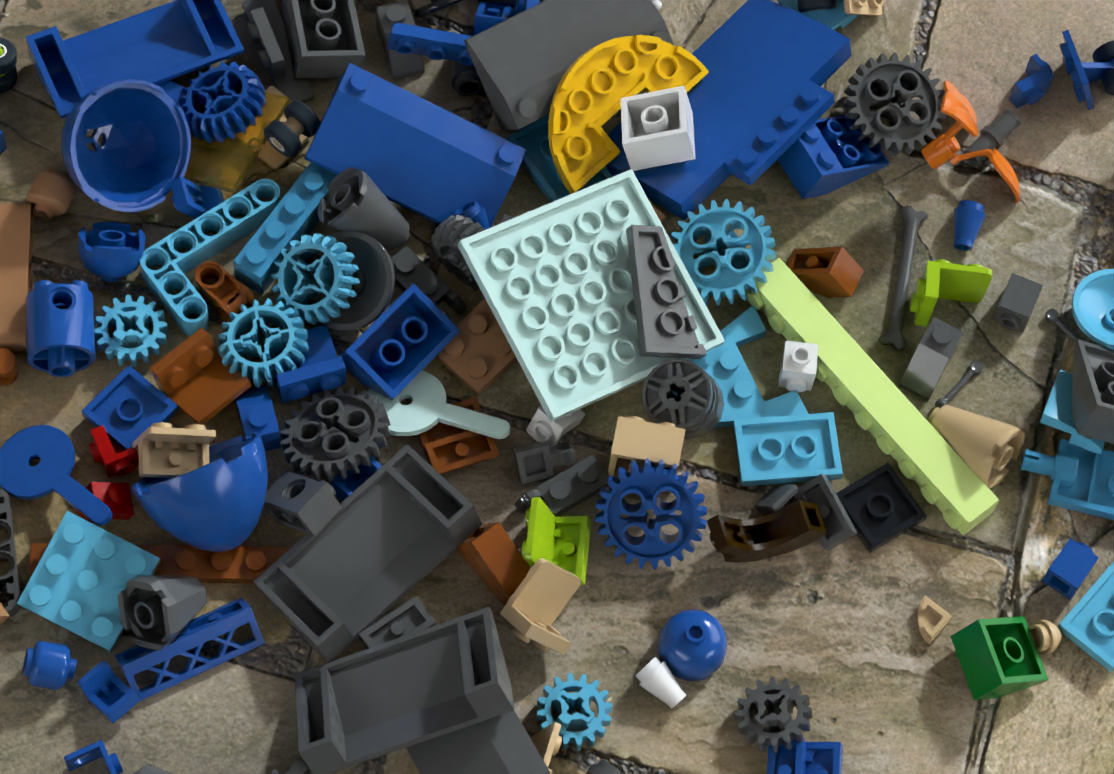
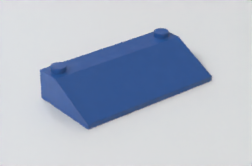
[26,0,244,119]
[304,63,526,228]

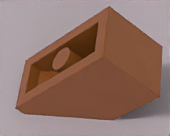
[786,247,864,298]

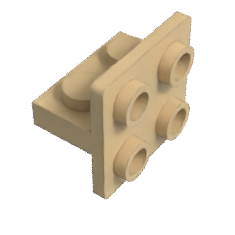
[132,422,216,479]

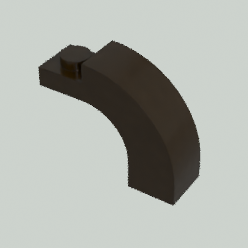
[707,500,827,563]

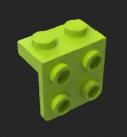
[909,259,992,327]
[522,497,592,585]

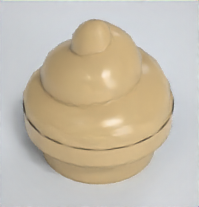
[1029,620,1062,655]

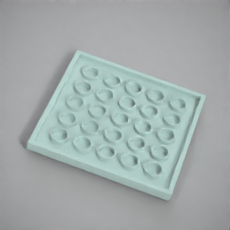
[457,169,725,422]

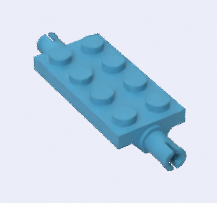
[1020,439,1114,520]

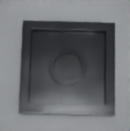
[836,463,927,553]

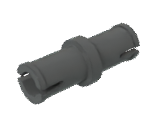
[963,109,1021,167]

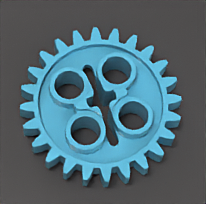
[671,199,776,305]

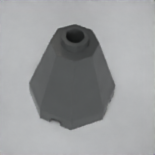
[118,575,207,651]

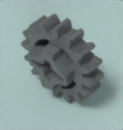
[735,677,813,753]

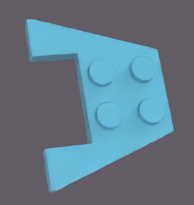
[689,306,808,428]

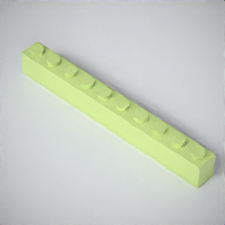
[746,258,999,536]

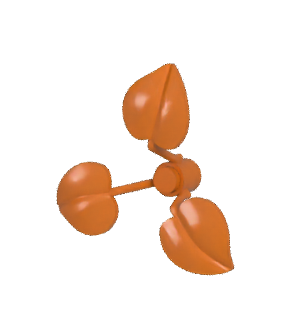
[921,80,1020,204]

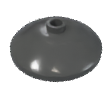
[305,231,395,331]

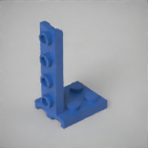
[386,0,540,66]

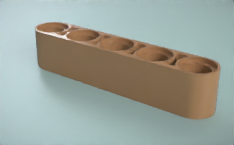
[0,202,34,352]

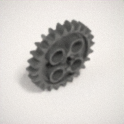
[843,52,947,156]
[280,386,391,481]

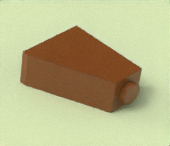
[456,522,530,606]

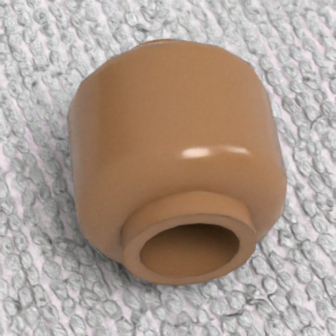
[26,168,75,219]

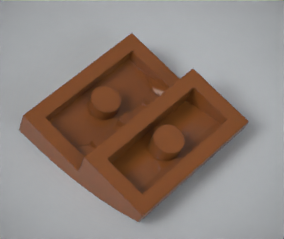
[417,397,499,475]

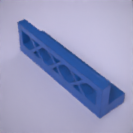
[114,597,265,701]

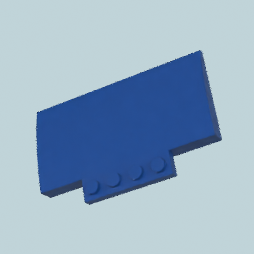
[605,0,852,220]

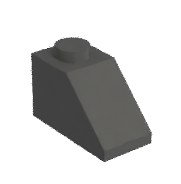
[376,0,425,80]
[899,317,963,401]

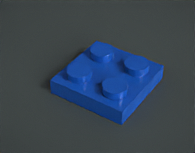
[82,365,179,452]

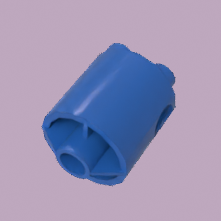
[26,280,96,377]

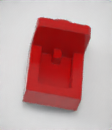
[88,425,139,478]
[76,482,134,524]

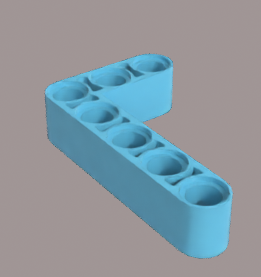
[140,179,281,336]

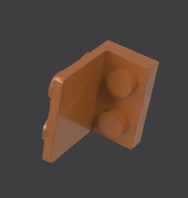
[149,328,251,425]

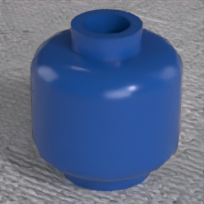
[22,641,77,690]

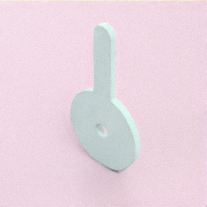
[368,370,510,439]

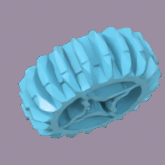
[271,233,360,324]
[218,298,309,388]

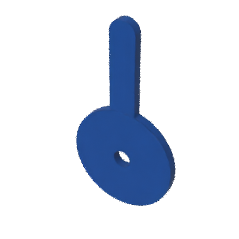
[0,425,112,526]

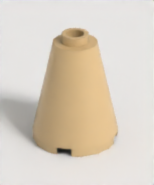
[928,405,1025,488]

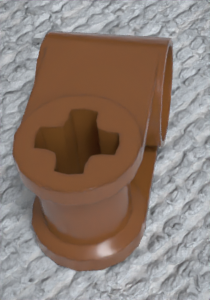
[195,261,256,322]

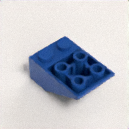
[777,115,890,199]

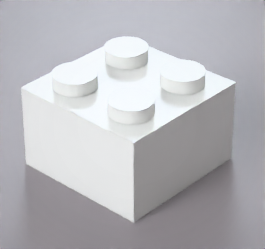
[621,86,696,171]

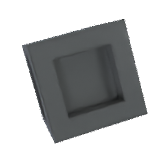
[993,273,1043,332]

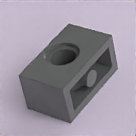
[264,470,342,537]

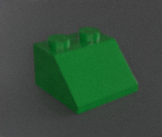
[950,616,1048,700]

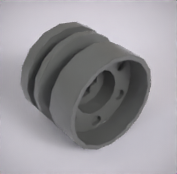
[642,358,724,439]

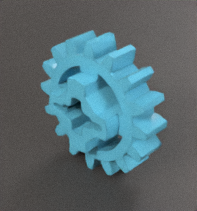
[95,295,168,367]
[536,673,613,751]

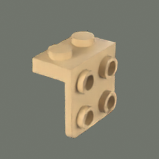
[499,558,581,655]

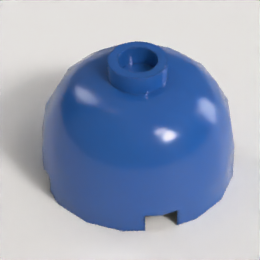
[78,222,146,282]
[657,609,727,681]

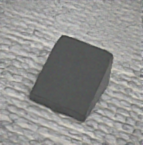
[755,484,798,516]

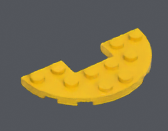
[548,35,709,194]

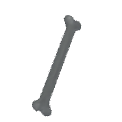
[879,205,928,351]

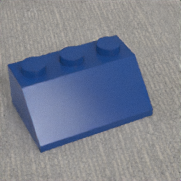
[340,283,460,401]

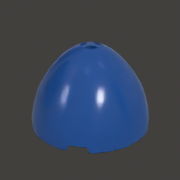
[60,79,191,212]
[131,432,268,552]

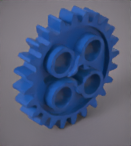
[595,458,707,570]

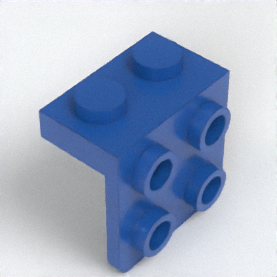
[264,326,346,403]

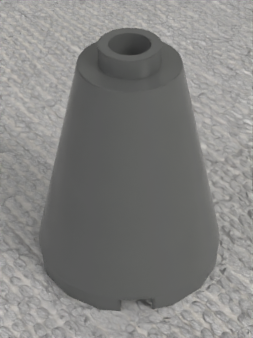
[318,167,410,250]

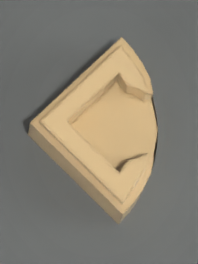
[916,596,953,645]

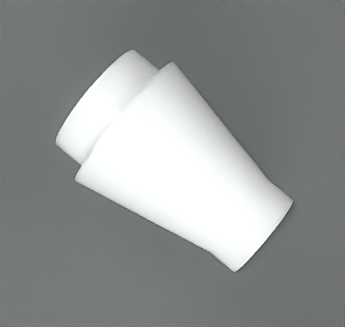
[636,657,686,709]

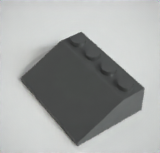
[1071,339,1114,445]

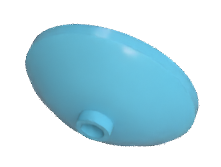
[1072,269,1114,350]

